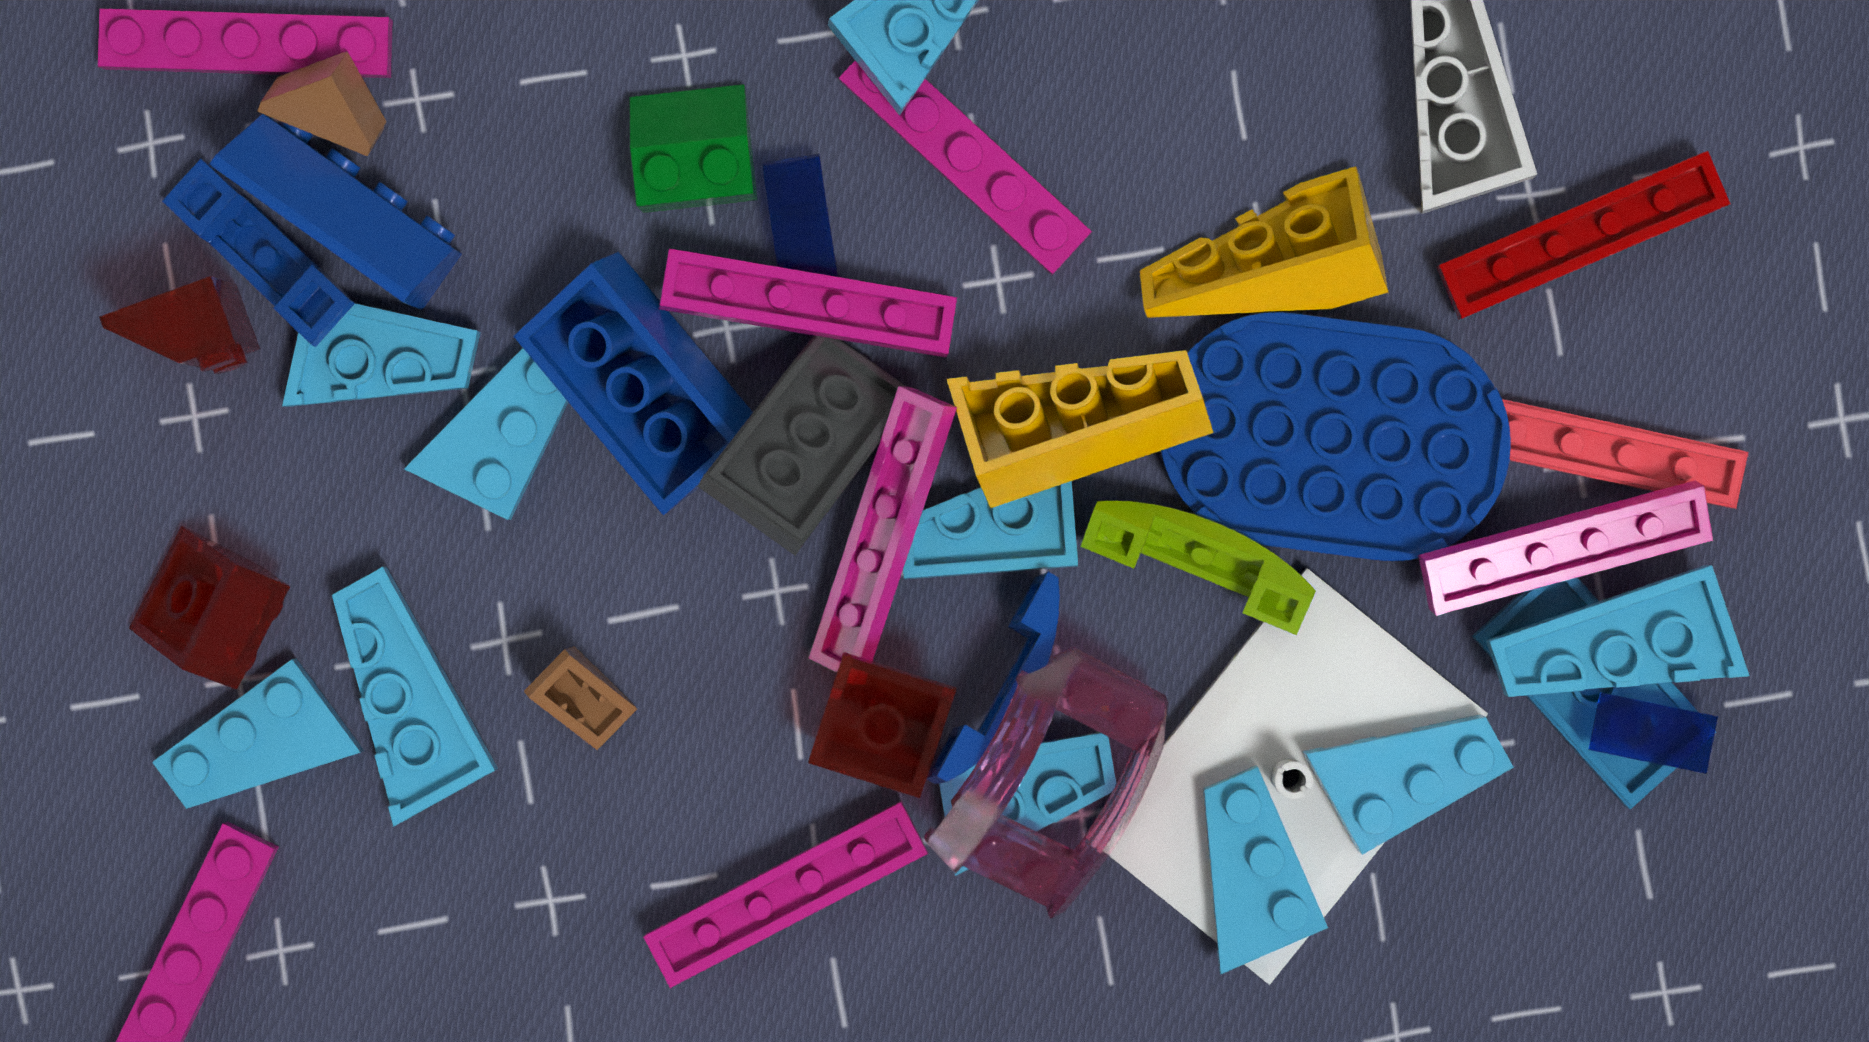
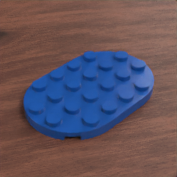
[1161,312,1511,561]

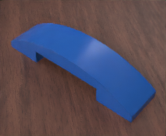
[162,158,355,347]
[925,571,1060,784]

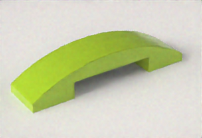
[1080,501,1316,635]

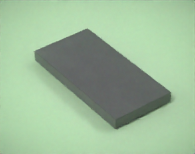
[697,335,907,556]

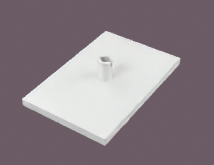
[1088,568,1488,985]

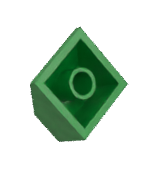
[630,84,758,213]

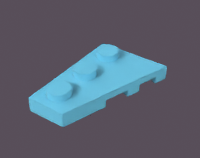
[828,0,979,116]
[282,304,481,407]
[404,348,568,520]
[903,481,1078,580]
[152,658,364,809]
[1302,714,1514,855]
[939,731,1117,876]
[1203,765,1328,974]

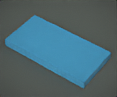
[1472,578,1716,809]

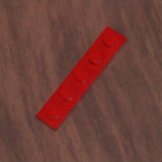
[1436,151,1731,320]

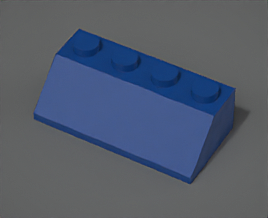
[209,114,462,310]
[513,252,753,515]

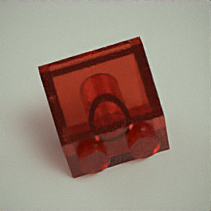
[99,276,260,375]
[129,526,291,690]
[808,652,956,798]

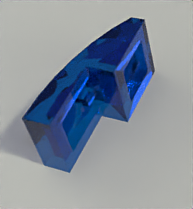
[762,154,838,277]
[1588,692,1718,774]

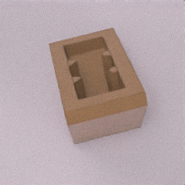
[257,51,386,156]
[524,646,637,750]

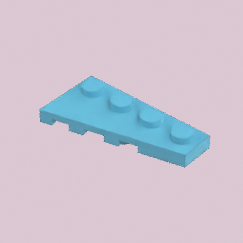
[1486,565,1750,697]
[332,566,498,827]

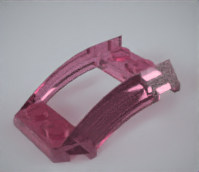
[924,647,1168,919]

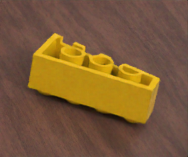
[947,350,1213,508]

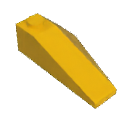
[1140,166,1388,318]

